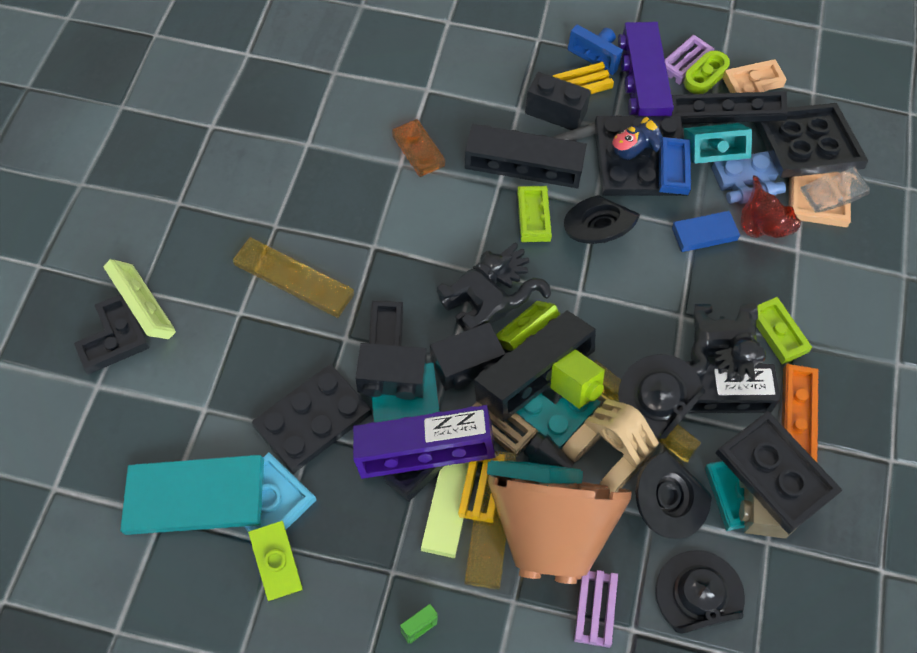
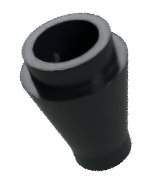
[523,432,575,468]

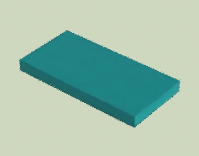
[120,455,264,535]

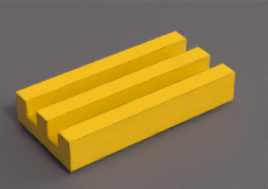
[552,62,614,94]
[458,454,506,523]

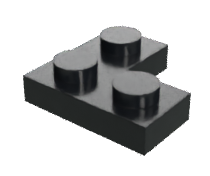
[74,294,150,374]

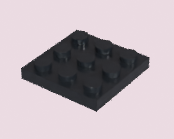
[755,103,868,178]
[594,116,691,196]

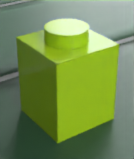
[550,349,605,409]

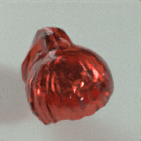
[740,175,801,238]

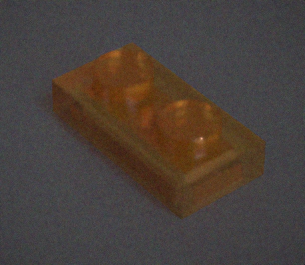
[392,119,445,177]

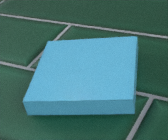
[243,452,316,532]

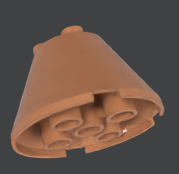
[488,475,632,584]

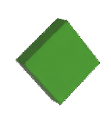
[400,604,438,644]

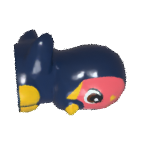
[612,116,663,160]

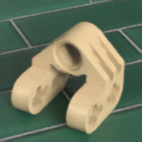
[562,399,659,493]

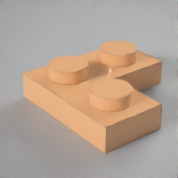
[723,59,787,93]

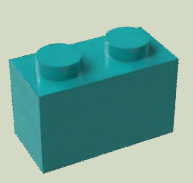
[684,123,752,164]

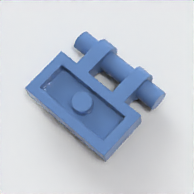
[712,151,786,204]

